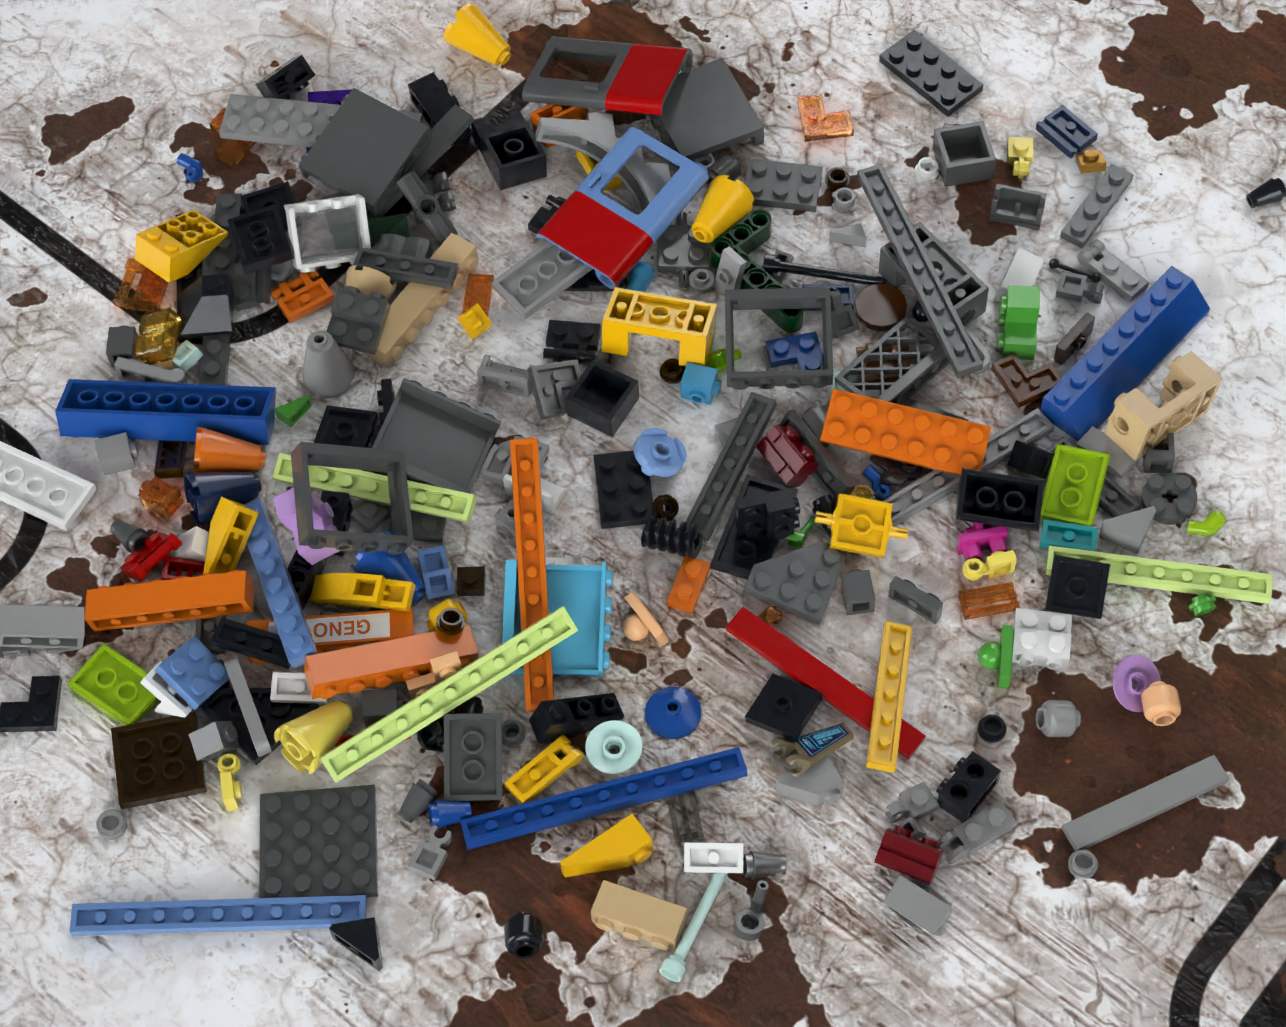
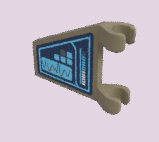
[772,723,854,777]

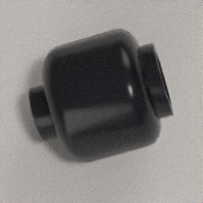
[504,912,544,959]

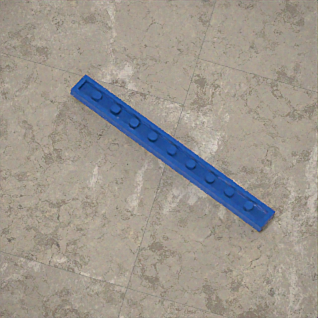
[460,747,748,850]

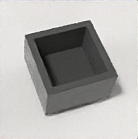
[932,121,996,187]

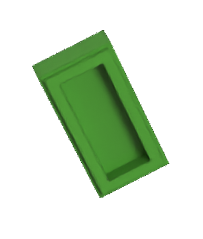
[978,625,1014,689]

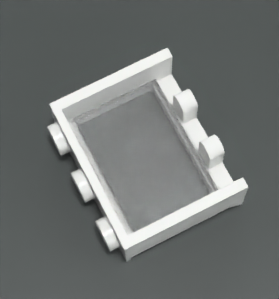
[284,194,371,272]

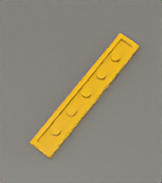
[866,621,913,773]

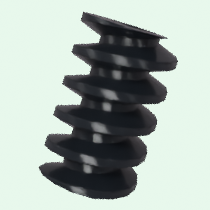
[641,514,703,559]

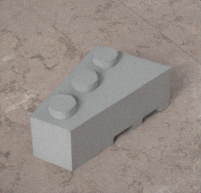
[0,603,85,659]

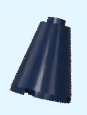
[183,472,262,526]

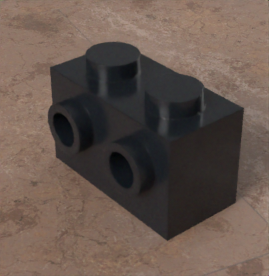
[255,55,316,100]

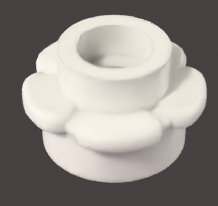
[915,157,939,180]

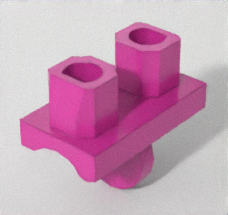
[956,522,1008,561]

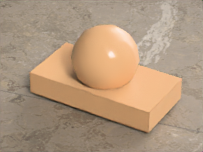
[623,592,669,647]

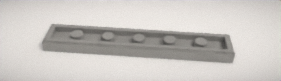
[1062,755,1230,851]

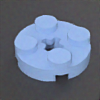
[633,428,687,477]

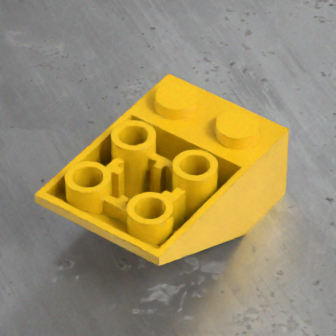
[135,209,228,283]

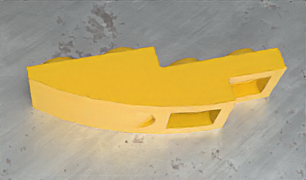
[310,573,416,612]

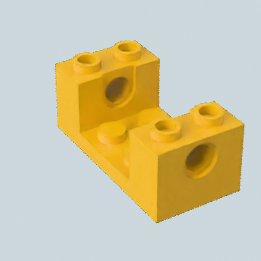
[602,287,717,366]

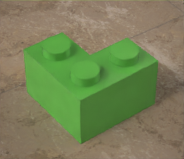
[998,285,1040,360]

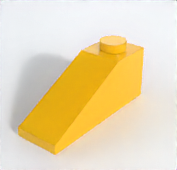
[203,496,259,575]
[560,814,653,877]

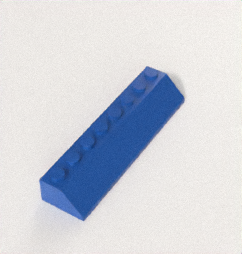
[1041,266,1210,441]
[55,379,276,445]

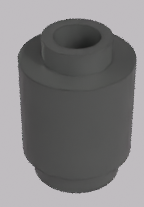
[706,155,741,187]

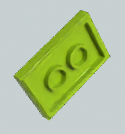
[1040,444,1110,527]
[67,643,159,726]

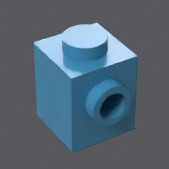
[680,362,722,405]

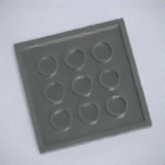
[259,784,378,898]

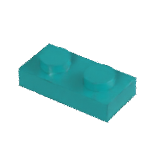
[1039,519,1098,551]

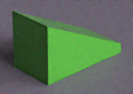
[274,395,313,428]

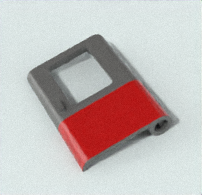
[522,36,693,115]

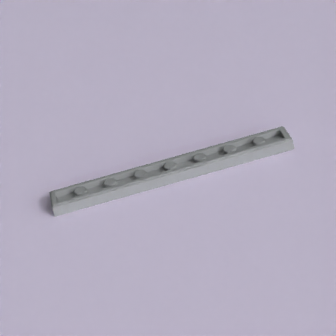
[881,408,1055,526]

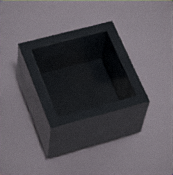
[565,360,639,437]

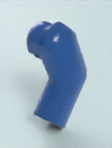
[177,153,203,182]
[861,464,890,501]

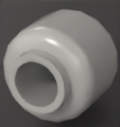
[1036,700,1081,737]

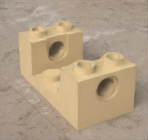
[1105,351,1223,461]

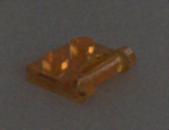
[112,258,168,313]

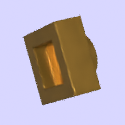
[1076,150,1106,173]

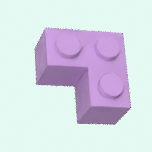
[273,487,339,565]

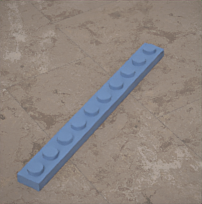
[69,895,367,936]

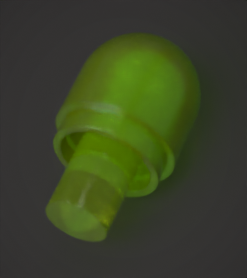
[706,348,742,372]

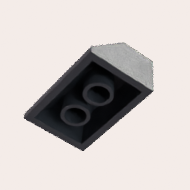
[956,468,1044,532]

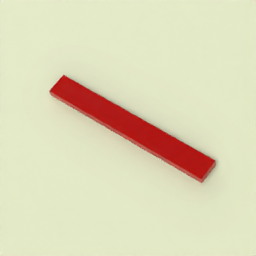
[726,607,926,760]

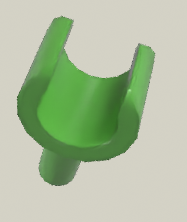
[787,517,815,548]

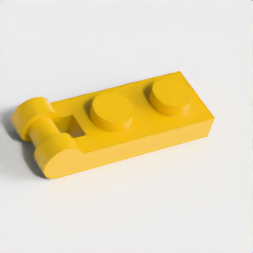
[504,735,584,804]

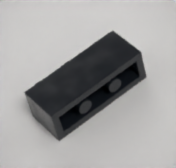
[408,72,471,146]

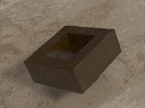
[457,566,486,596]

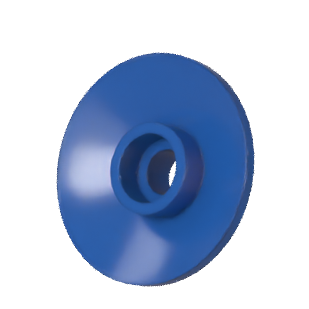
[645,687,701,739]

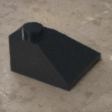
[180,274,234,338]

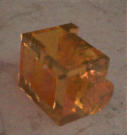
[138,476,184,521]

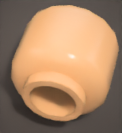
[1141,681,1181,726]

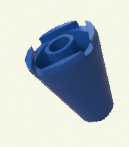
[351,530,426,606]

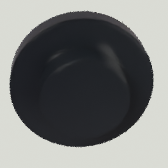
[977,715,1007,743]

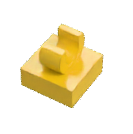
[457,303,494,340]

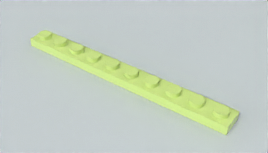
[319,606,578,783]

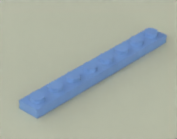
[245,497,318,668]

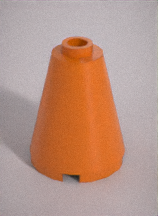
[193,427,266,477]

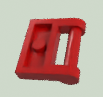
[120,532,182,581]

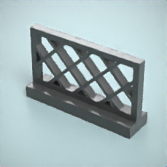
[835,316,950,405]

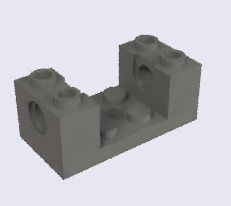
[879,222,989,326]

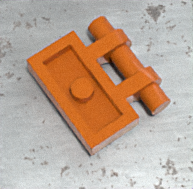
[270,270,335,324]

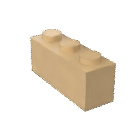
[591,880,688,951]

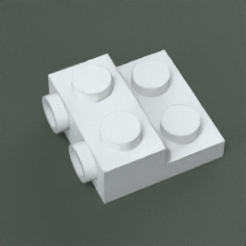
[1012,608,1072,670]

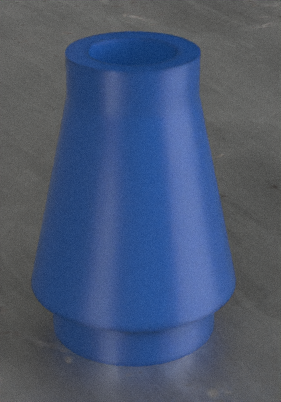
[428,800,472,829]

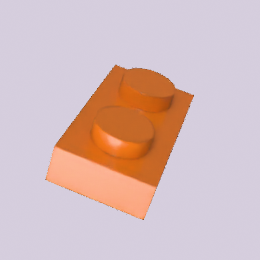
[667,555,711,614]

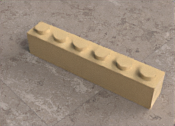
[363,233,479,368]

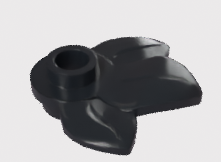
[869,455,923,486]

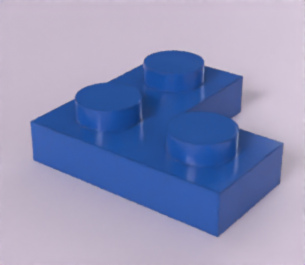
[765,331,824,370]

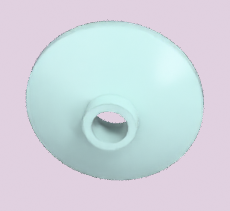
[585,720,643,774]

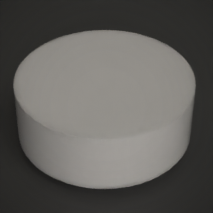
[96,809,127,840]

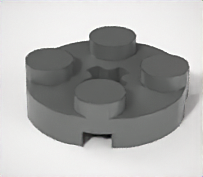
[1141,472,1197,525]

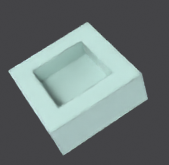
[168,340,203,373]

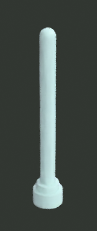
[659,873,728,982]

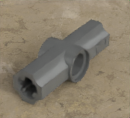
[396,171,458,246]

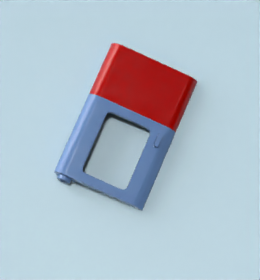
[536,127,709,289]

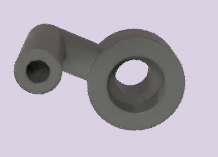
[733,880,769,941]

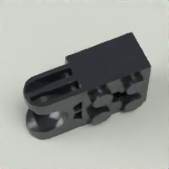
[471,107,547,190]

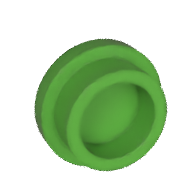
[1188,593,1216,616]

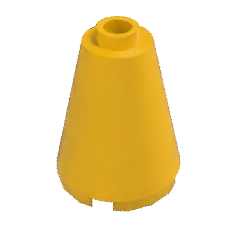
[443,2,511,66]
[691,175,754,243]

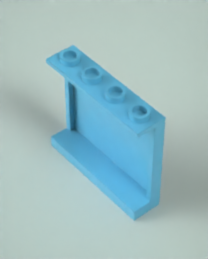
[502,560,613,677]

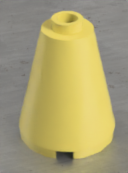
[274,700,353,774]

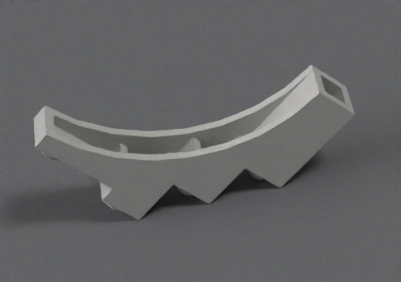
[535,113,670,212]

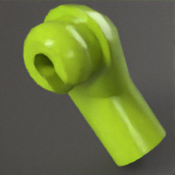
[1186,510,1226,537]

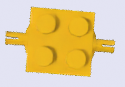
[814,493,908,559]

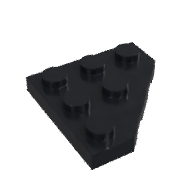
[200,688,319,765]

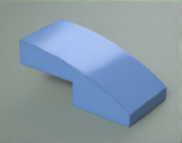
[417,545,455,601]

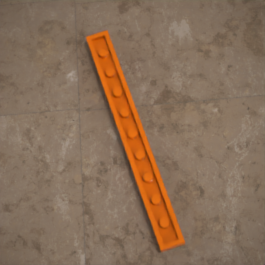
[510,438,555,713]

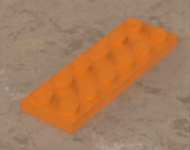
[820,388,992,476]

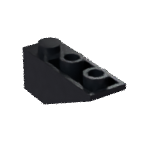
[529,693,624,744]

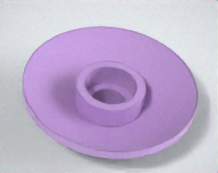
[1113,655,1161,712]

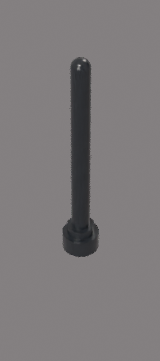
[763,254,885,285]

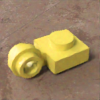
[1007,137,1034,179]
[962,550,1017,581]
[217,753,243,811]

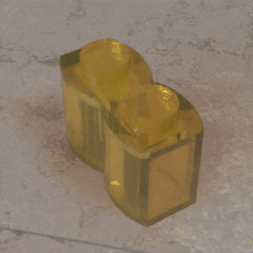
[135,307,181,365]

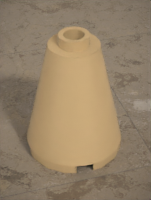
[345,265,397,301]

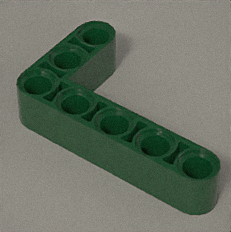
[711,209,804,333]

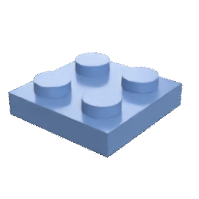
[155,635,230,711]

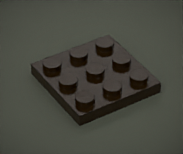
[111,712,207,809]

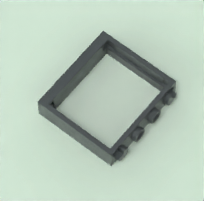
[725,287,833,390]
[291,442,414,555]

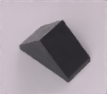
[329,917,383,971]

